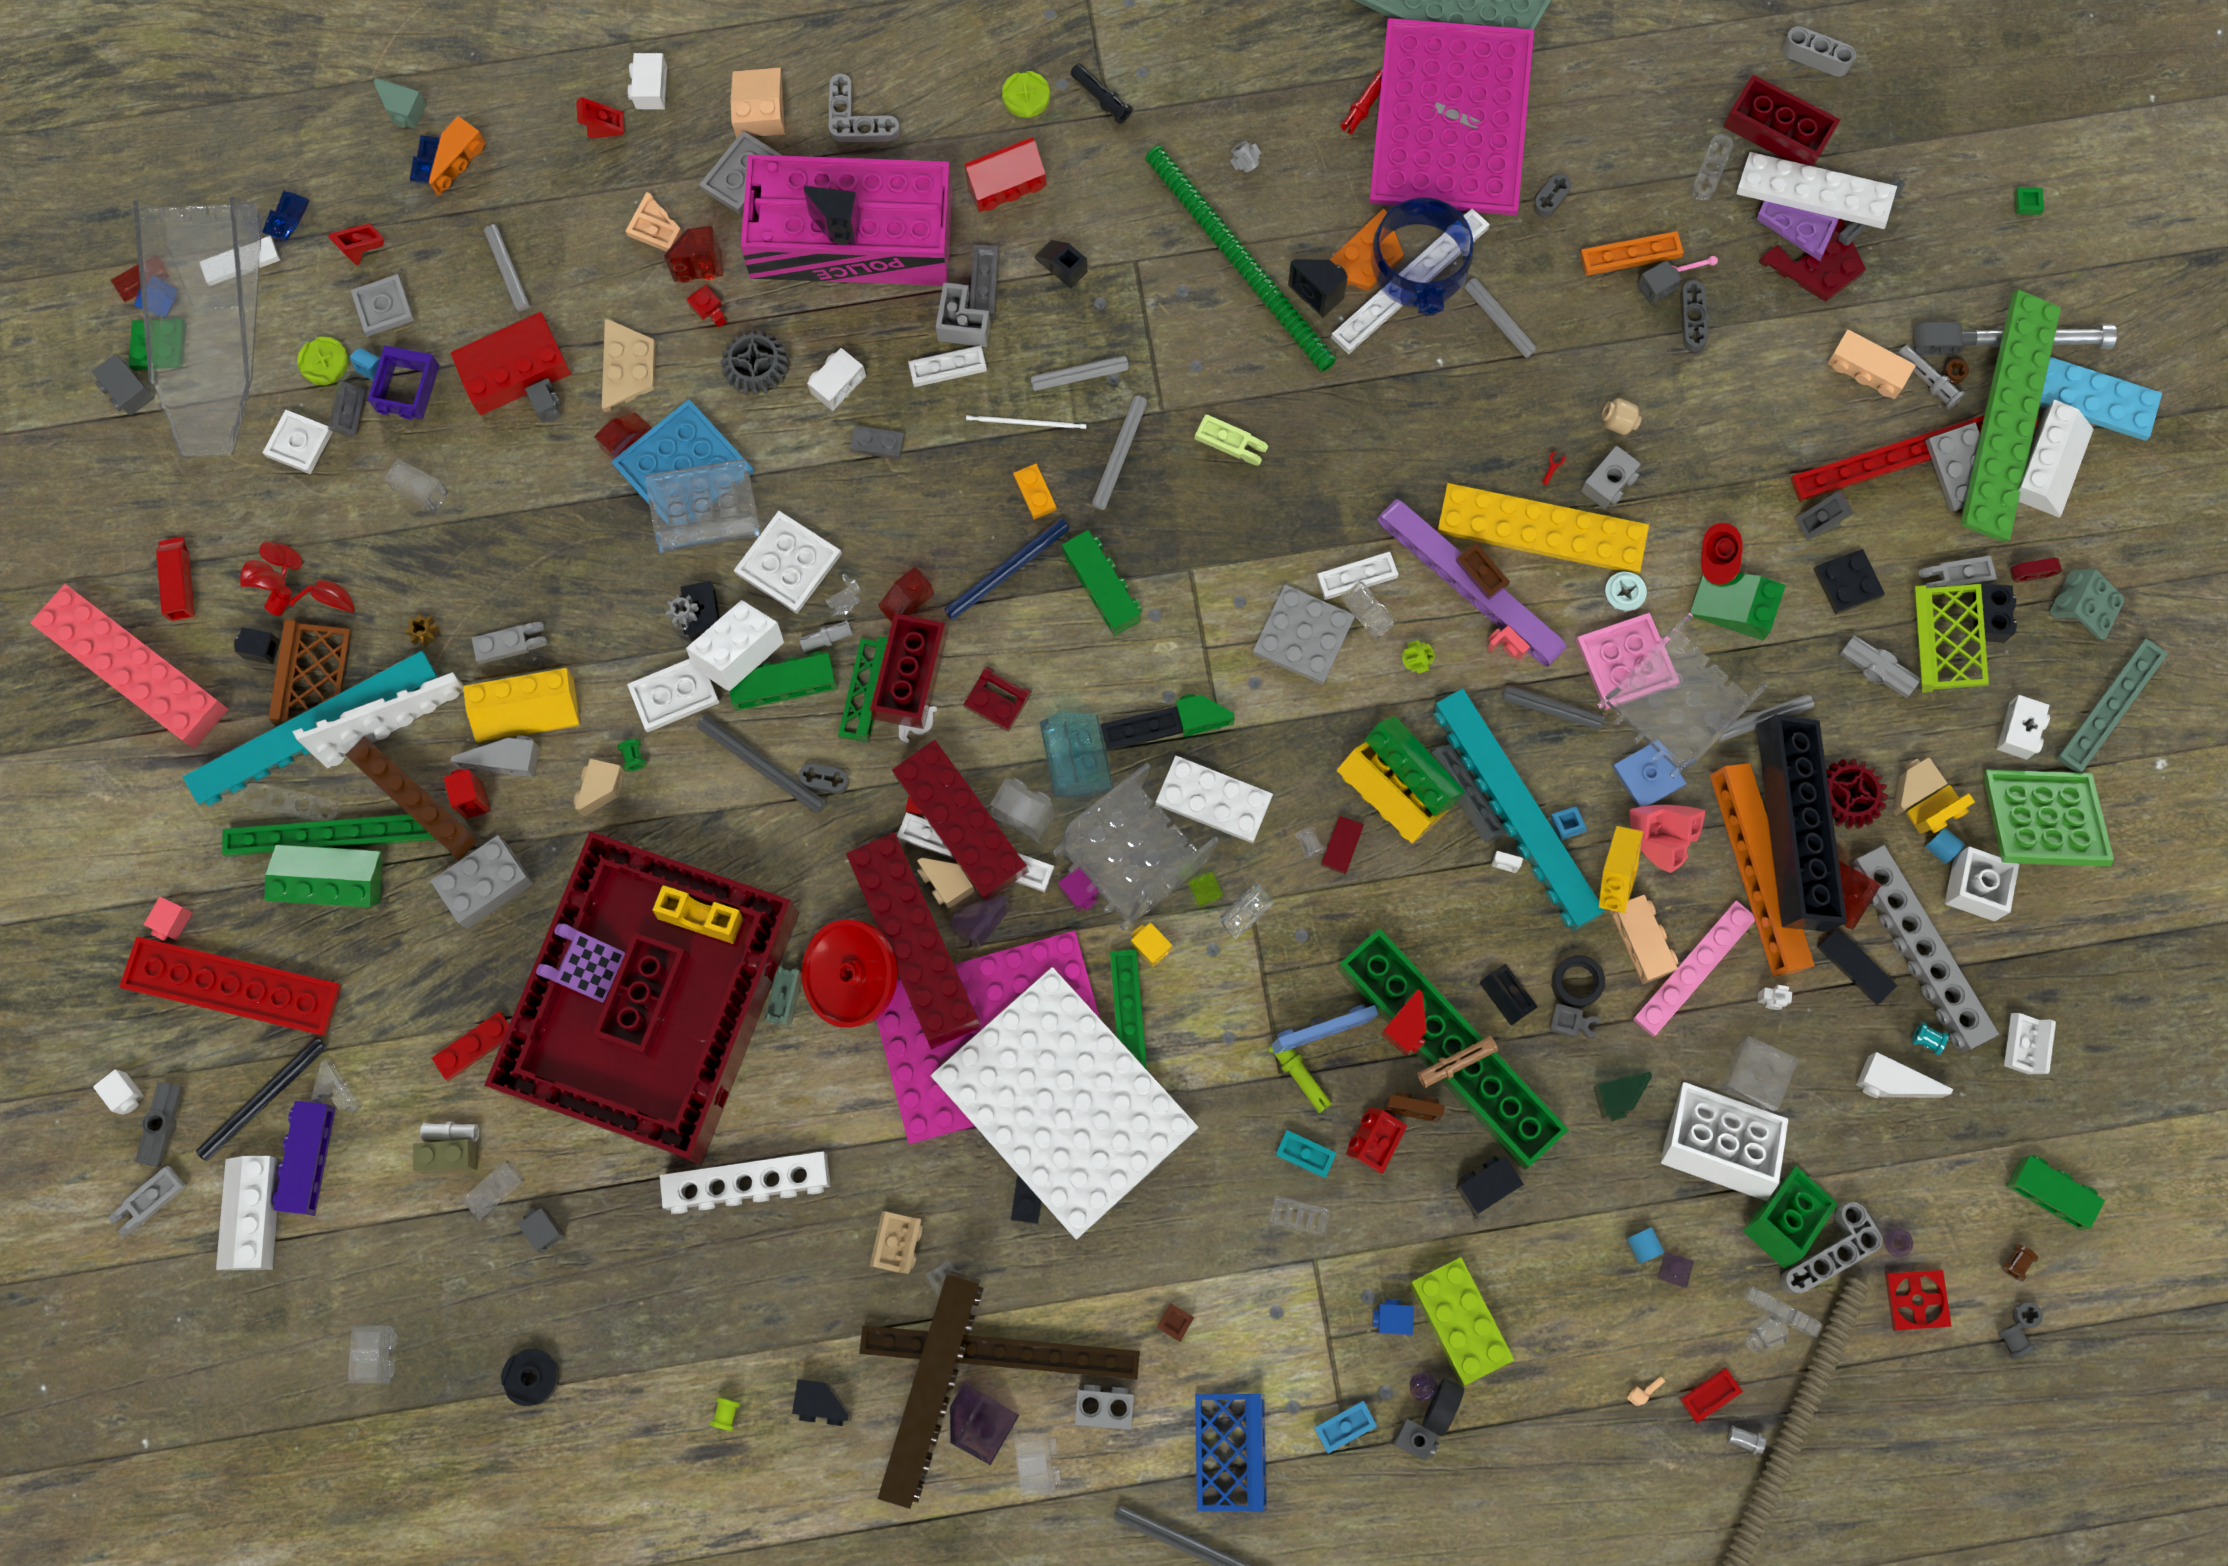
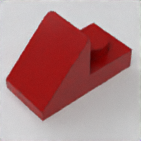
[576,97,624,138]
[328,223,385,266]

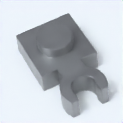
[1549,1003,1601,1039]

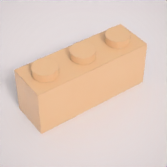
[1827,330,1916,399]
[1610,894,1678,985]

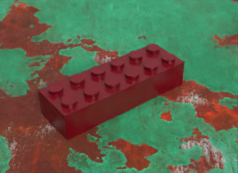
[892,740,1029,903]

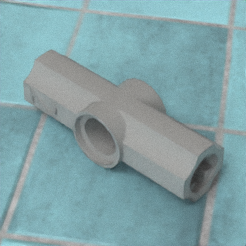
[1840,635,1921,698]

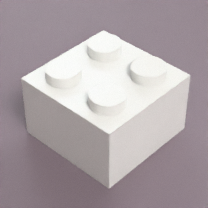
[1945,847,2019,921]

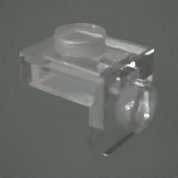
[826,573,861,616]

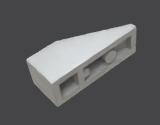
[450,736,540,778]

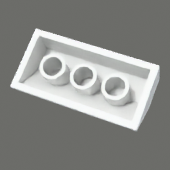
[2018,400,2093,518]
[216,1156,282,1270]

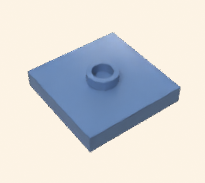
[1612,740,1687,807]

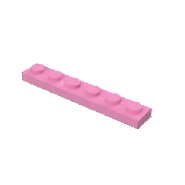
[1633,900,1755,1037]

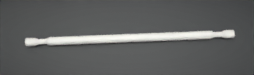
[966,415,1086,429]

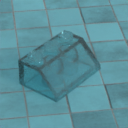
[1039,712,1113,798]

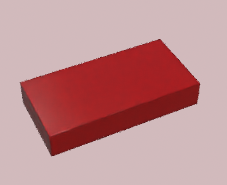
[1679,1368,1743,1423]

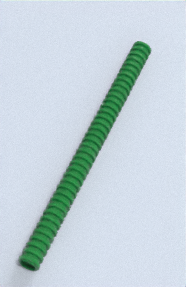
[1145,145,1337,372]

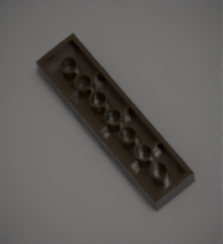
[877,1270,984,1509]

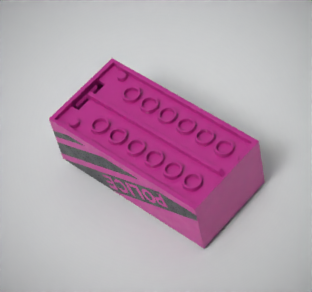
[741,155,953,286]

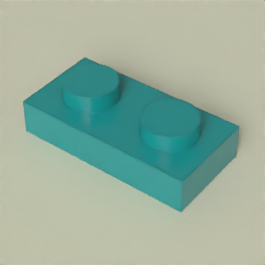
[1275,1130,1337,1179]

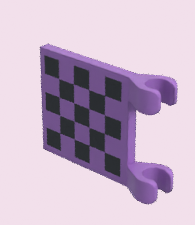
[536,924,625,1003]

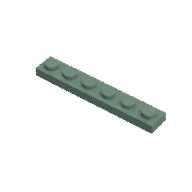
[2056,639,2168,773]

